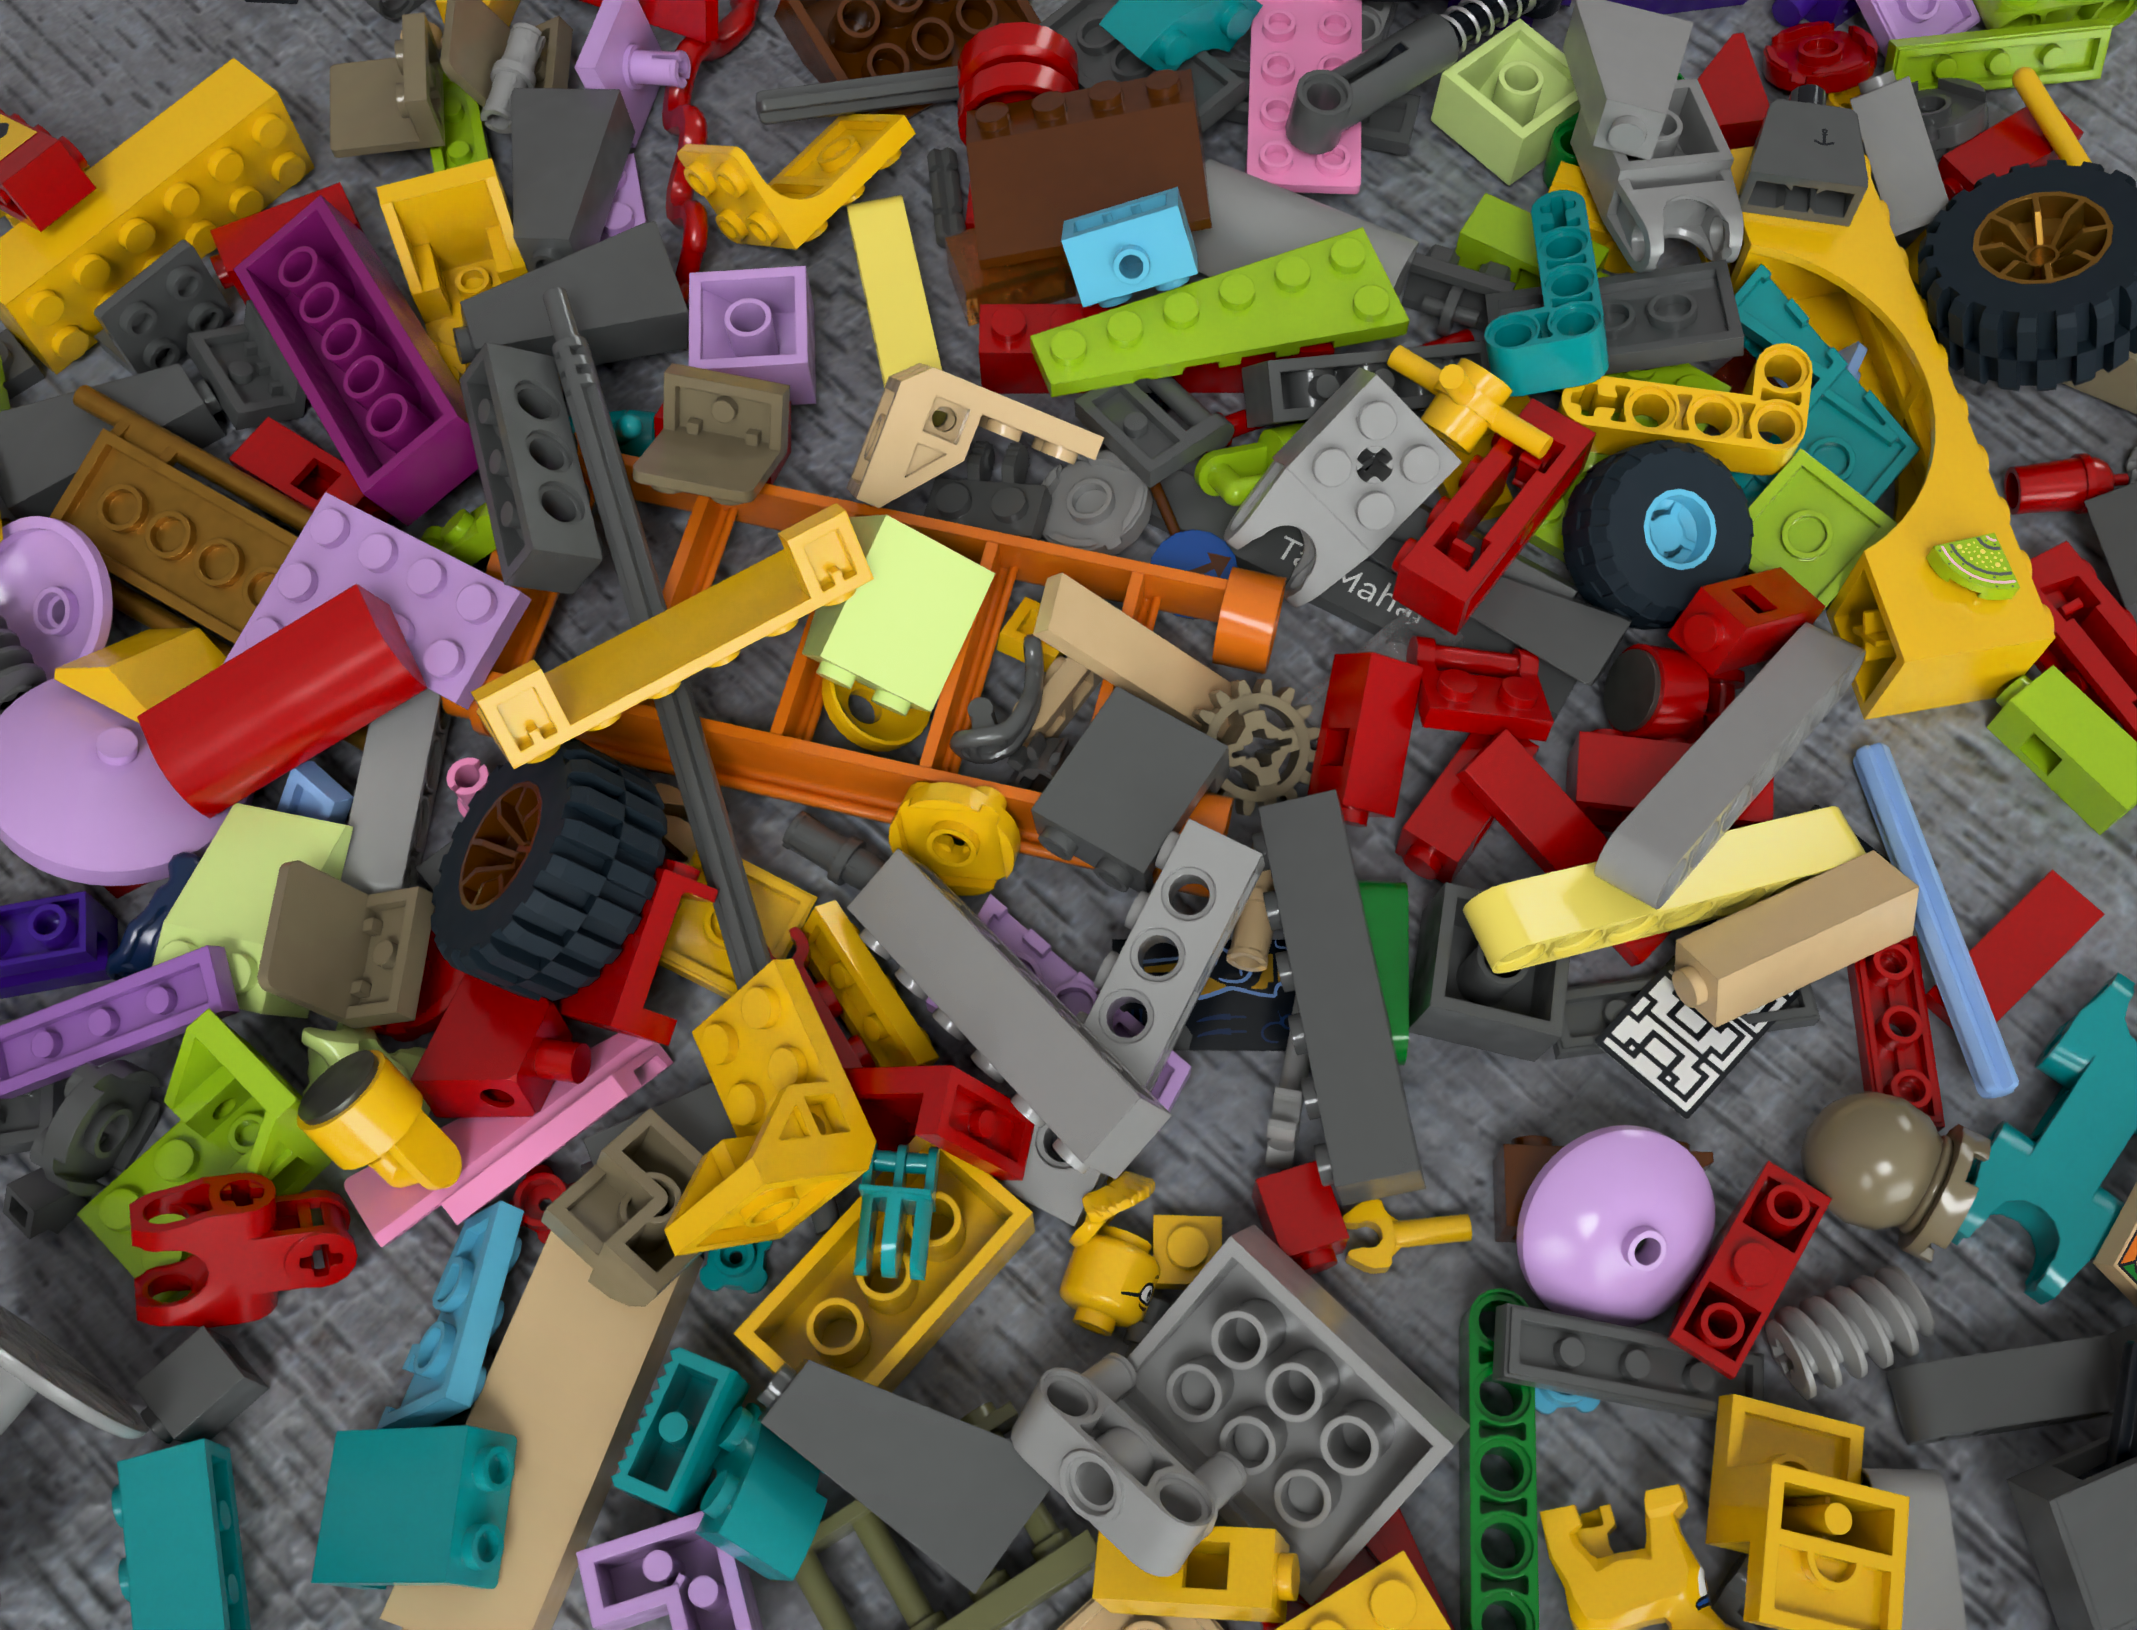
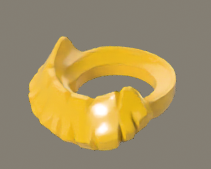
[1069,1171,1155,1247]

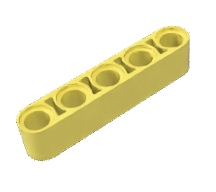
[846,195,946,426]

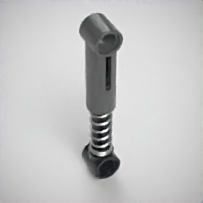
[1285,0,1562,154]

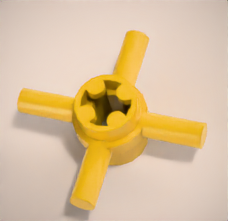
[1387,345,1553,459]

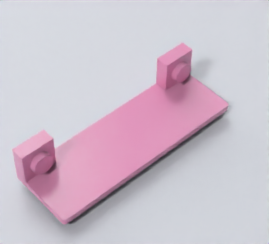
[1245,0,1362,195]

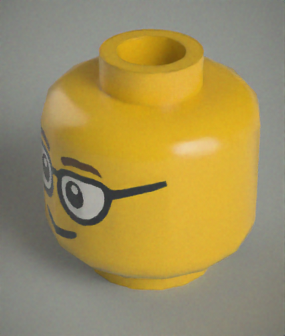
[1059,1225,1160,1336]

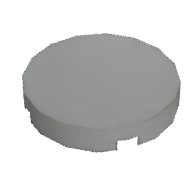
[1041,450,1153,556]

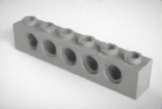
[1002,819,1266,1227]

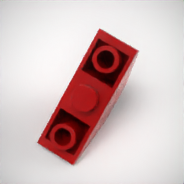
[1667,1161,1832,1380]

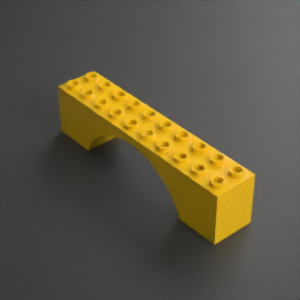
[1695,146,2056,720]

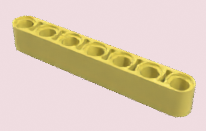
[1462,806,1866,974]

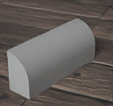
[1191,159,1419,343]

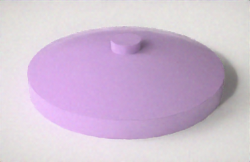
[0,678,254,886]

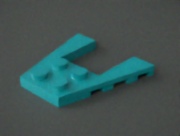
[1730,264,1920,508]

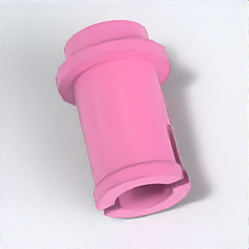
[446,757,489,818]

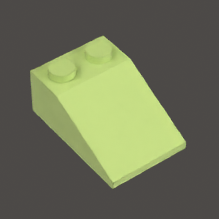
[152,803,353,1018]

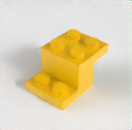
[1705,1394,1910,1630]

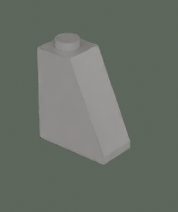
[1563,0,1694,161]
[1850,70,1949,236]

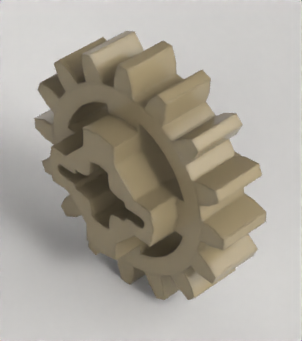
[1192,679,1320,816]

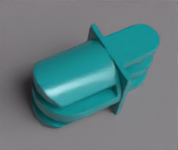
[853,1142,940,1281]

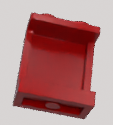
[553,858,719,1046]
[843,1065,1034,1181]

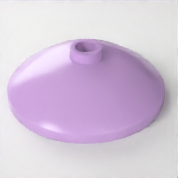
[0,516,114,681]
[1516,1125,1715,1328]

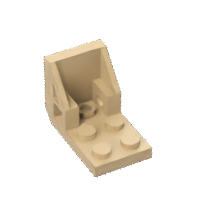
[846,363,1104,508]

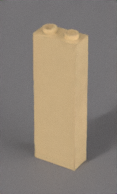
[380,1231,704,1630]

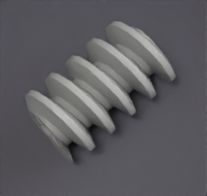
[1765,1265,1935,1400]

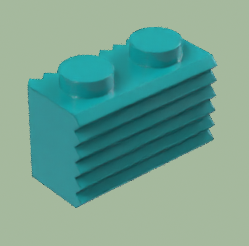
[611,1347,751,1518]

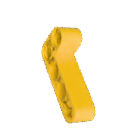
[1557,343,1813,476]

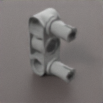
[1011,1353,1247,1577]

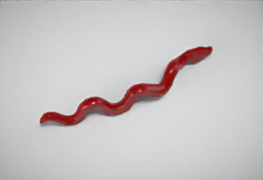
[662,0,759,306]

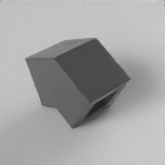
[3,1167,90,1239]

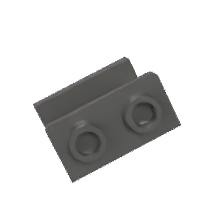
[1031,686,1230,893]

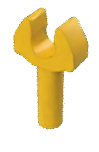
[1343,1199,1472,1274]

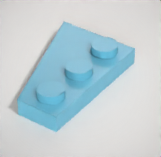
[376,1200,524,1429]

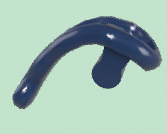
[105,852,201,981]

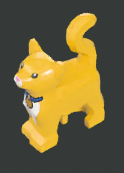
[1540,1484,1738,1630]

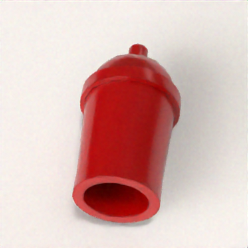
[2004,453,2129,515]

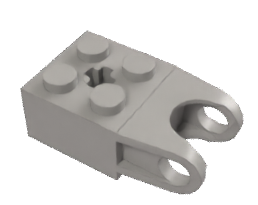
[1570,78,1744,273]
[1223,367,1462,607]

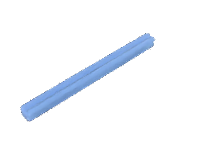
[1853,743,2019,1099]

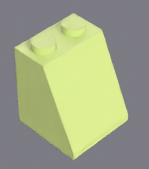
[802,515,996,716]

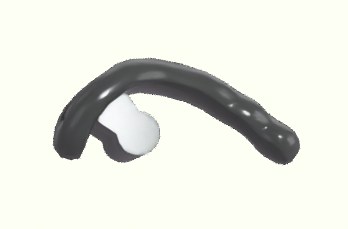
[949,634,1044,764]

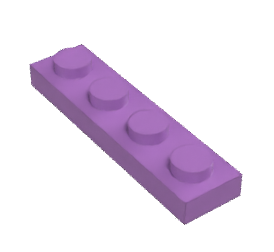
[0,945,240,1099]

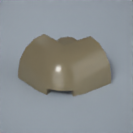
[541,1108,703,1307]

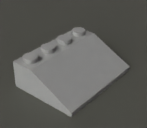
[1116,1224,1470,1606]

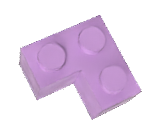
[576,1511,763,1630]

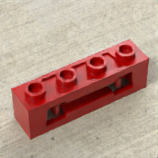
[1392,398,1596,636]
[2030,541,2137,742]

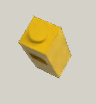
[1092,1526,1300,1623]

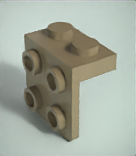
[440,0,573,108]
[633,363,790,506]
[257,860,435,1029]

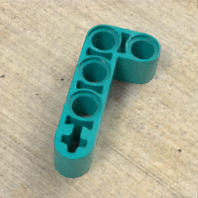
[1484,190,1609,397]

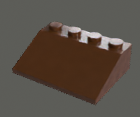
[774,0,1041,120]
[966,69,1212,270]

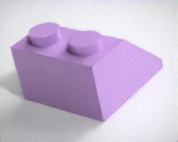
[689,266,816,405]

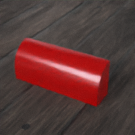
[137,584,427,818]

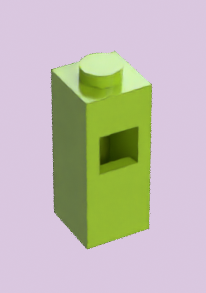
[1455,192,1610,290]
[1986,665,2137,835]

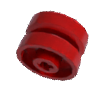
[958,22,1079,145]

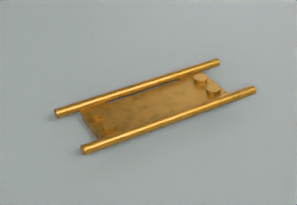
[1,385,369,751]

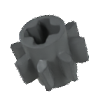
[1006,732,1073,793]

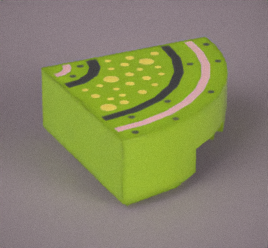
[1926,533,2020,600]

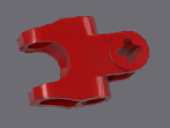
[129,1173,358,1328]

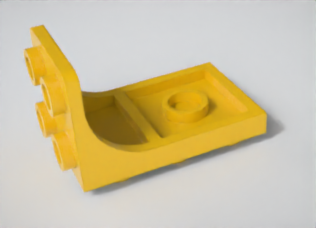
[677,114,916,250]

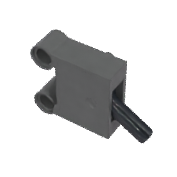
[2006,1339,2137,1630]

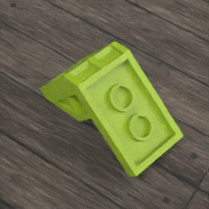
[77,1008,332,1302]

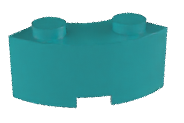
[1099,0,1263,71]
[695,1403,828,1581]

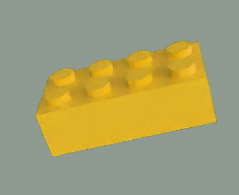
[733,1136,1035,1393]

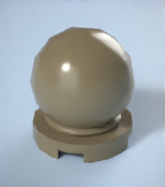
[1800,1091,1991,1263]

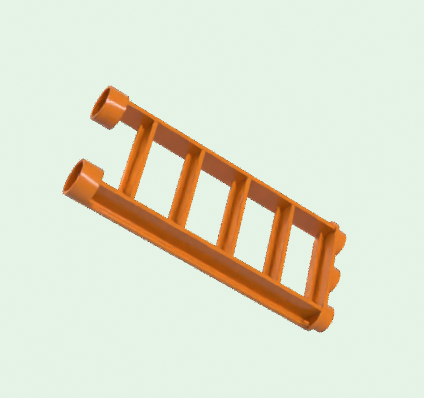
[441,432,1287,898]

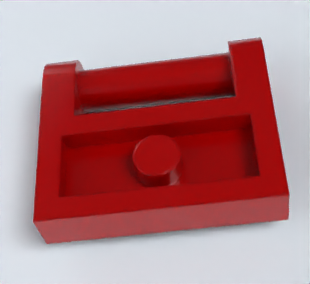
[1406,636,1554,742]

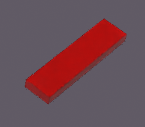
[1456,728,1673,967]

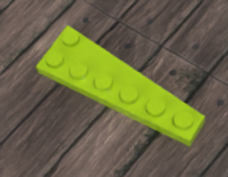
[1030,227,1410,397]

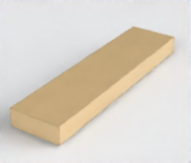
[1033,573,1232,741]

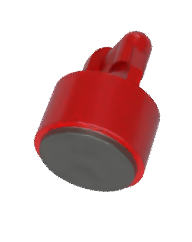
[1604,644,1745,744]

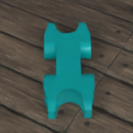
[1951,972,2137,1305]

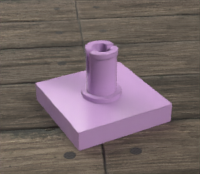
[574,0,691,148]

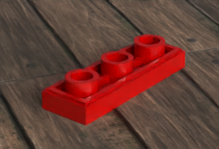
[1847,936,1945,1132]

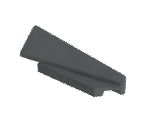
[1369,503,1633,686]

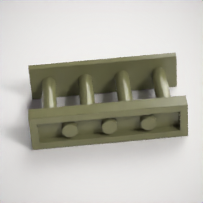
[772,1401,1097,1630]

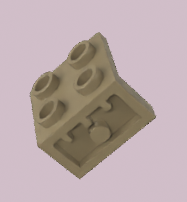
[330,12,445,158]

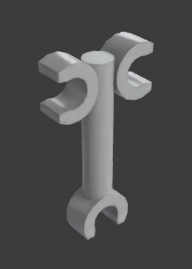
[1265,995,1310,1170]

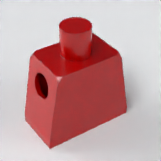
[410,975,591,1118]

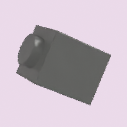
[133,1326,269,1444]

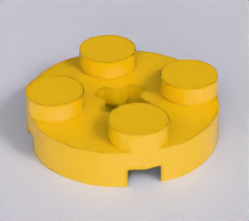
[888,781,1021,896]

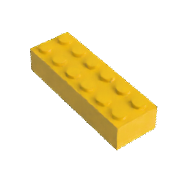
[0,57,315,375]

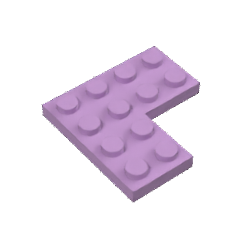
[222,492,532,762]

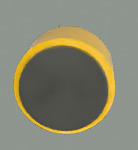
[297,1050,462,1190]

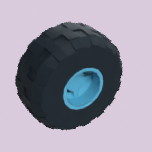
[1561,440,1754,630]

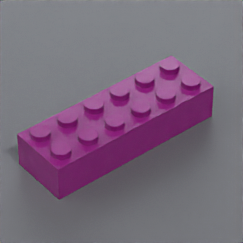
[234,195,478,526]

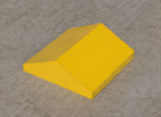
[54,627,226,724]

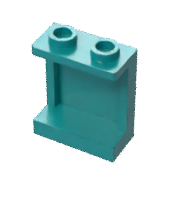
[311,1425,517,1590]

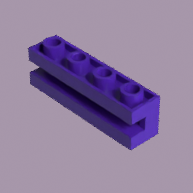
[0,891,118,999]

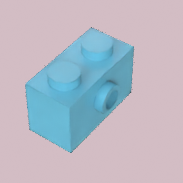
[1061,187,1198,308]

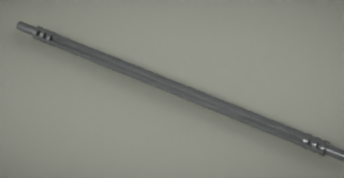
[543,287,840,1235]

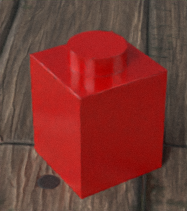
[1251,1160,1350,1275]

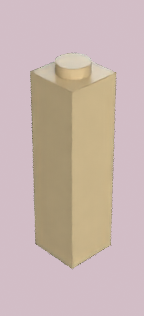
[1672,850,1919,1028]

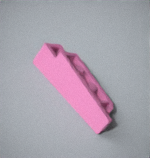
[344,1033,674,1248]

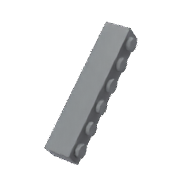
[847,849,1172,1179]

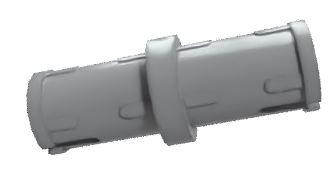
[480,22,546,134]

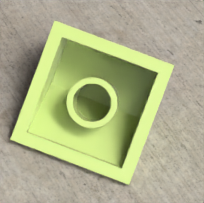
[1431,18,1581,186]

